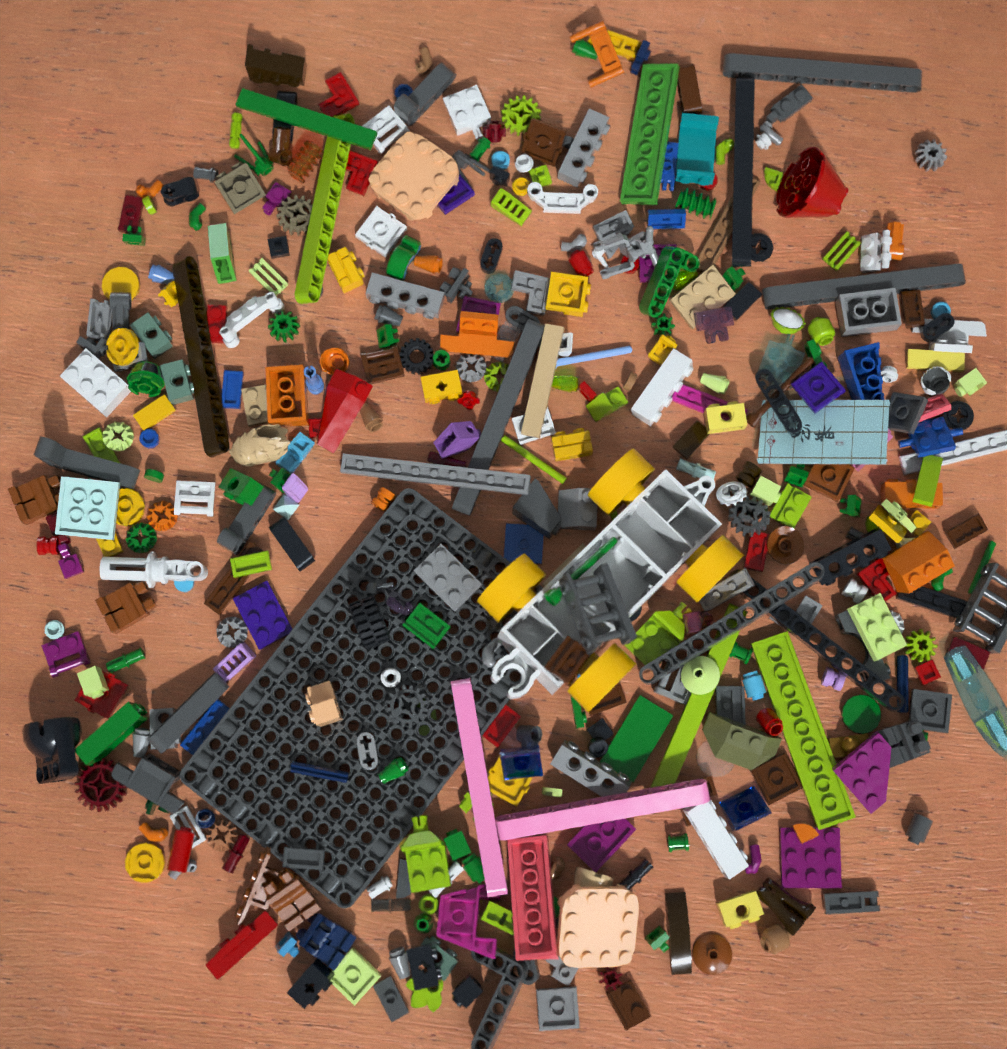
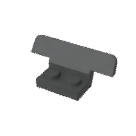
[112,753,185,814]

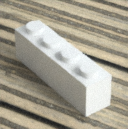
[631,348,694,426]
[683,800,749,879]

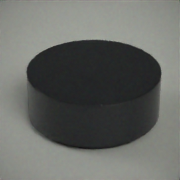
[588,737,608,757]

